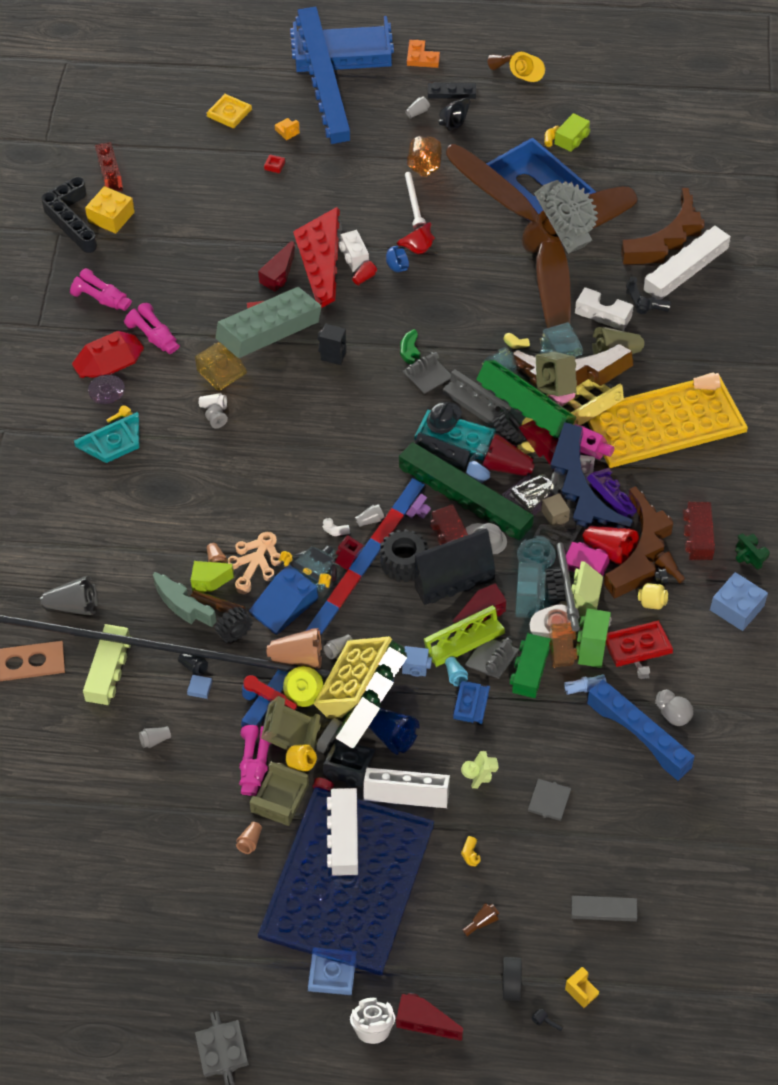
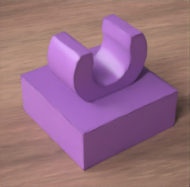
[406,494,431,519]

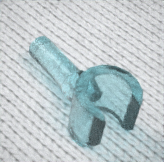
[467,444,489,464]

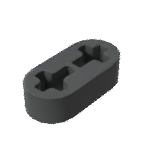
[316,718,343,754]

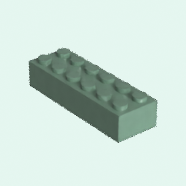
[215,287,321,358]

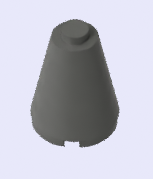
[40,576,98,615]

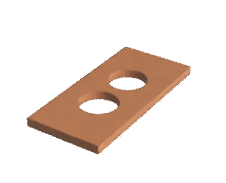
[0,641,65,681]

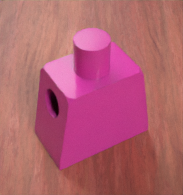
[575,424,614,460]

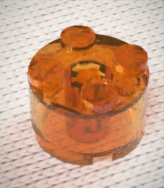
[407,136,442,177]

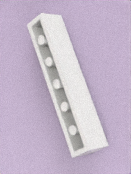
[644,226,731,299]

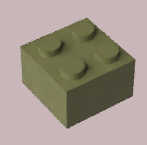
[535,351,577,396]

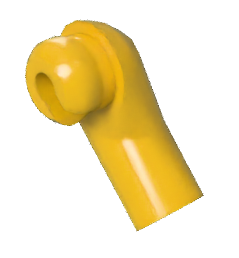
[544,126,560,147]

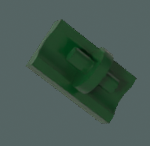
[735,533,770,570]

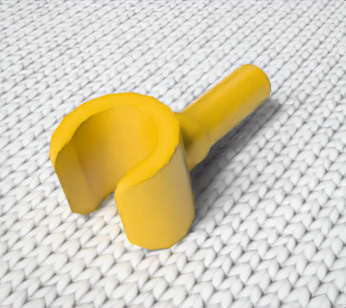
[106,405,133,423]

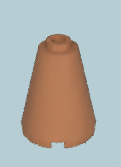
[267,628,322,669]

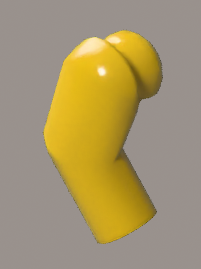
[461,836,481,866]

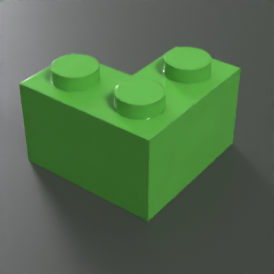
[575,608,611,668]

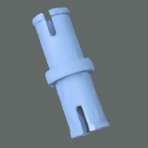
[564,674,606,695]

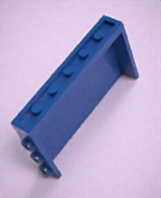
[290,16,394,72]

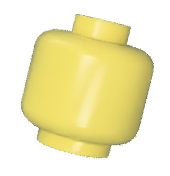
[638,583,668,610]

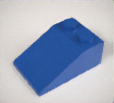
[249,564,318,635]

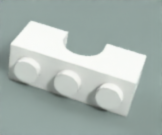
[575,288,633,331]

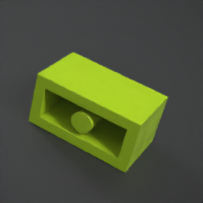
[555,113,590,152]

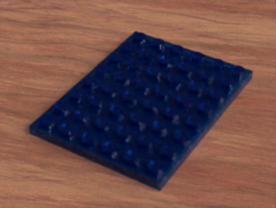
[258,787,435,975]

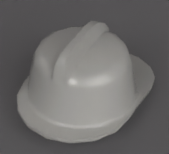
[462,523,507,554]

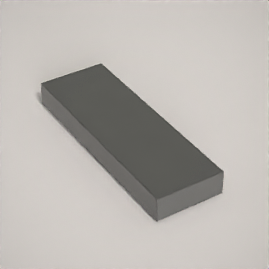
[571,896,637,922]

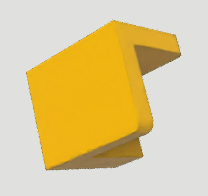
[565,967,599,1008]

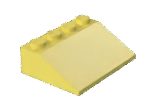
[314,637,392,719]

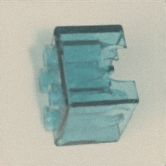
[539,322,583,359]

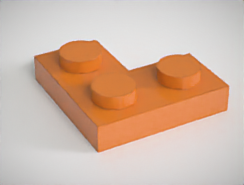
[407,40,440,68]

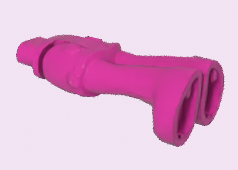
[70,268,132,311]
[124,303,180,354]
[239,725,270,796]

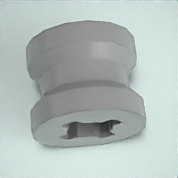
[205,405,228,428]

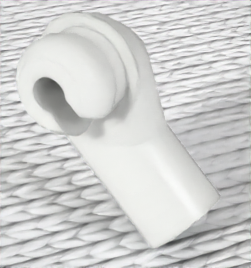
[322,518,350,536]

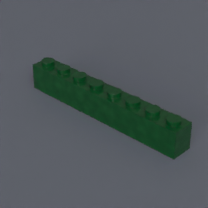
[399,442,534,541]

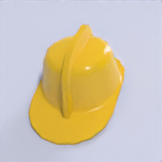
[509,52,545,82]

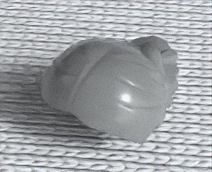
[655,689,693,726]

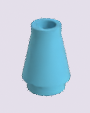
[445,657,468,686]

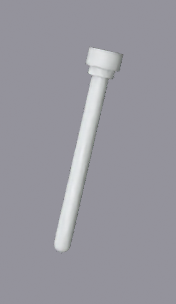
[405,172,426,231]

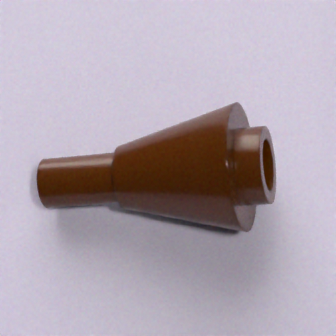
[487,54,513,70]
[655,551,685,584]
[462,903,500,937]

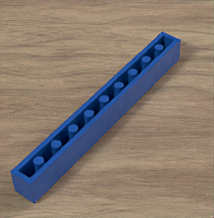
[295,7,350,144]

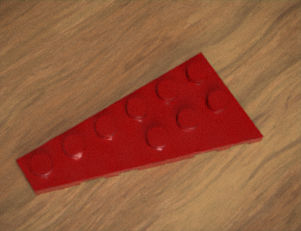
[293,207,340,308]

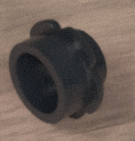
[654,568,668,585]

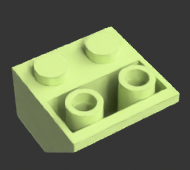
[572,561,603,617]

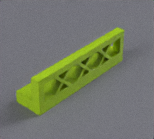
[424,605,505,667]

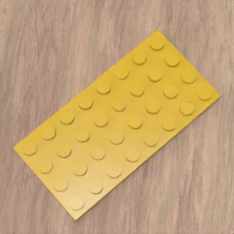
[587,375,748,468]

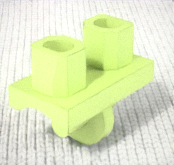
[461,751,498,788]

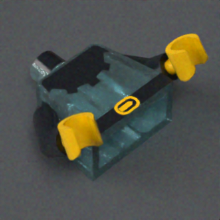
[279,546,337,593]

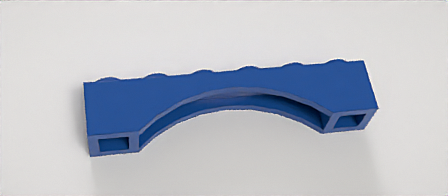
[587,679,695,781]

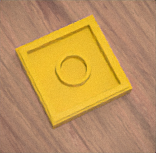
[207,94,252,128]

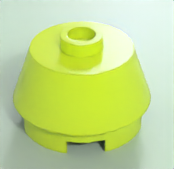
[283,666,323,707]

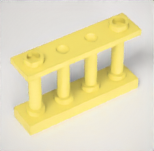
[546,379,624,425]

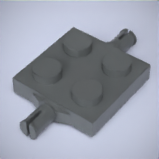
[195,1011,249,1085]

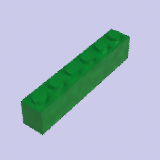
[476,360,577,438]

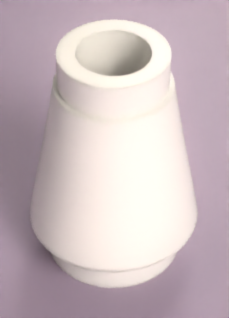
[199,393,227,410]

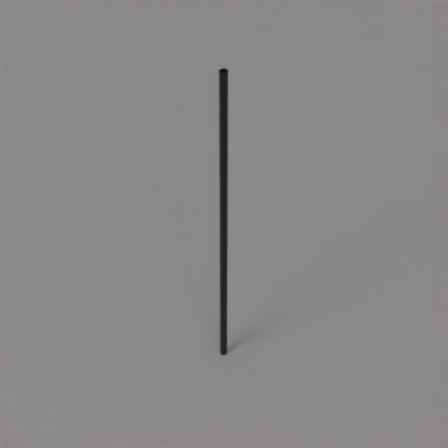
[0,615,331,678]

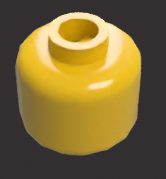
[286,745,317,771]

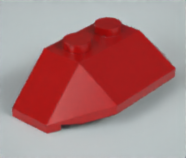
[72,331,144,378]

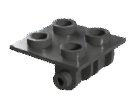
[403,352,451,394]
[465,638,519,679]

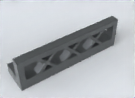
[443,369,511,429]

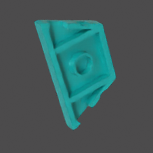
[74,412,139,463]

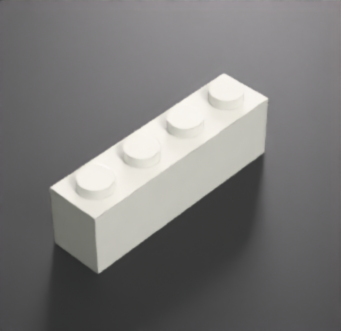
[364,768,450,808]
[327,788,358,875]

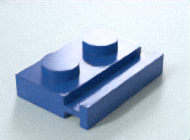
[453,681,490,724]

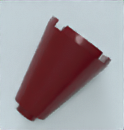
[482,434,535,476]

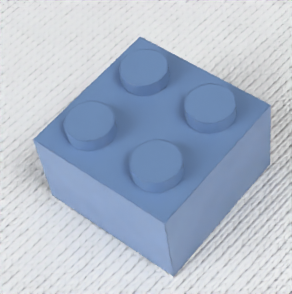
[710,572,768,631]

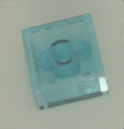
[515,562,546,618]

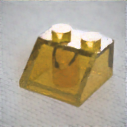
[195,342,247,391]

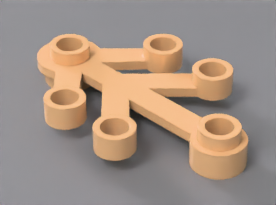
[228,532,283,594]

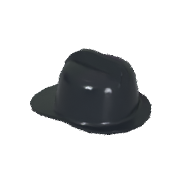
[427,402,462,434]

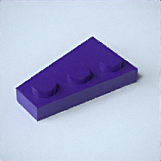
[586,468,637,518]

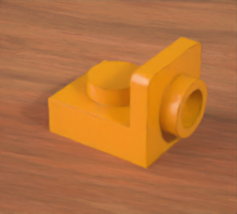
[275,118,300,140]

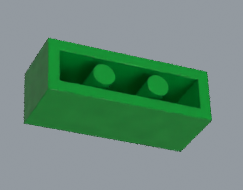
[510,633,551,699]

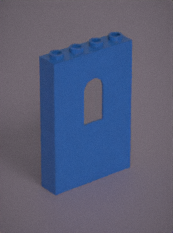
[486,138,596,222]

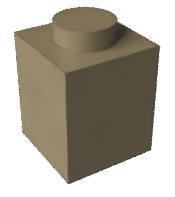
[541,494,570,527]

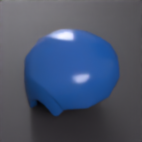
[386,246,409,272]

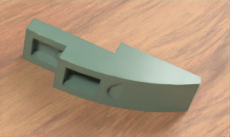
[153,572,216,627]

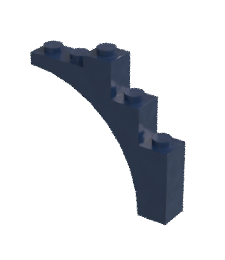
[550,422,633,529]

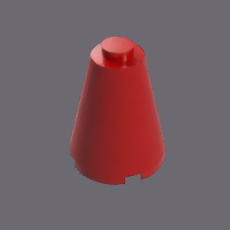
[583,526,639,565]

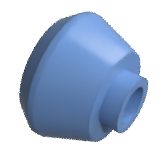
[466,461,490,484]

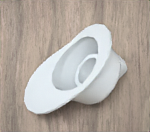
[529,604,572,640]

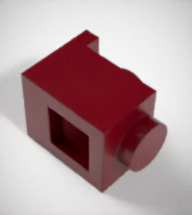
[335,535,364,571]

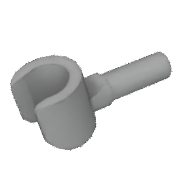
[635,662,650,679]

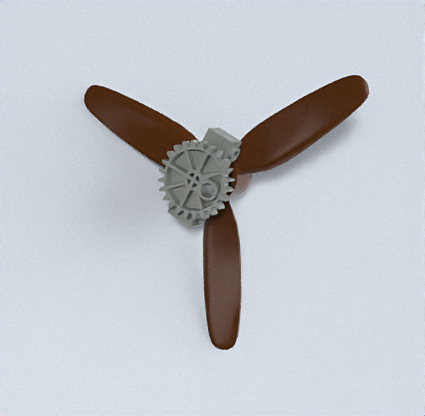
[446,144,638,346]

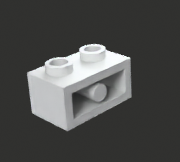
[339,230,369,272]

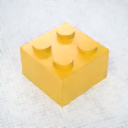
[85,186,134,234]

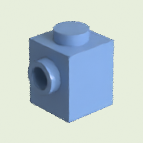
[402,646,432,677]

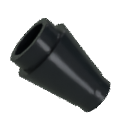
[178,654,208,676]

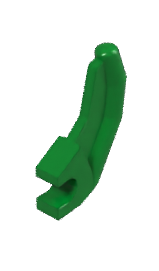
[400,329,420,365]

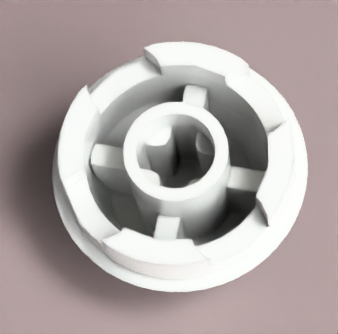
[350,998,395,1044]

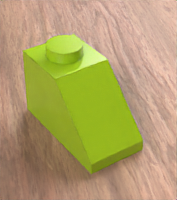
[191,561,234,593]

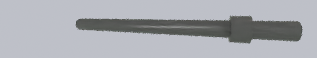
[556,543,580,631]

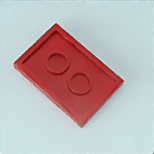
[606,620,673,667]

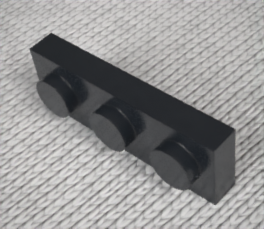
[428,82,476,99]
[415,432,471,469]

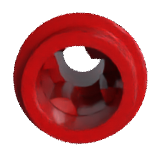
[352,261,377,286]

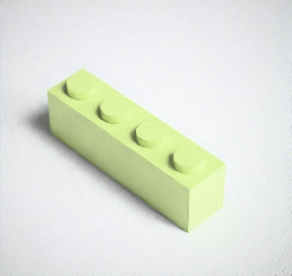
[83,624,132,705]

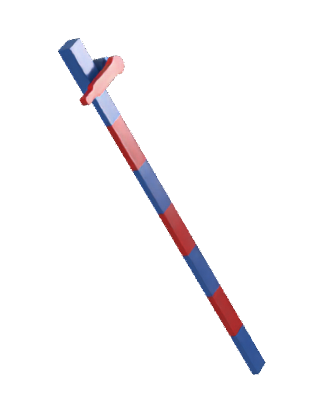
[241,478,425,727]

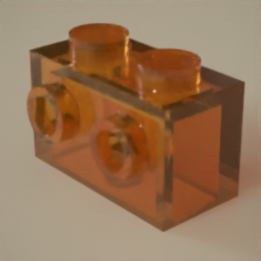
[549,623,577,667]

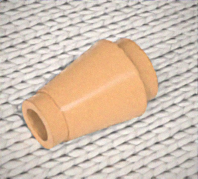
[693,372,720,390]

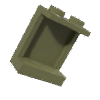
[261,696,321,750]
[250,762,309,826]

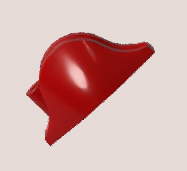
[396,222,435,254]

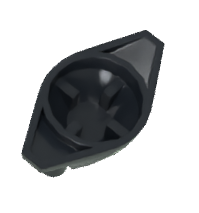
[439,97,471,131]

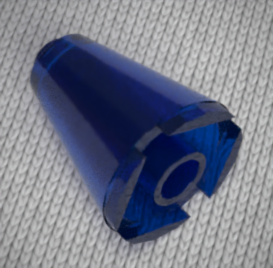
[368,707,420,755]

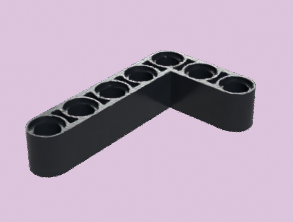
[41,177,97,253]

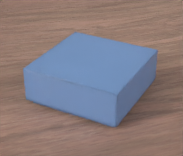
[187,675,212,699]

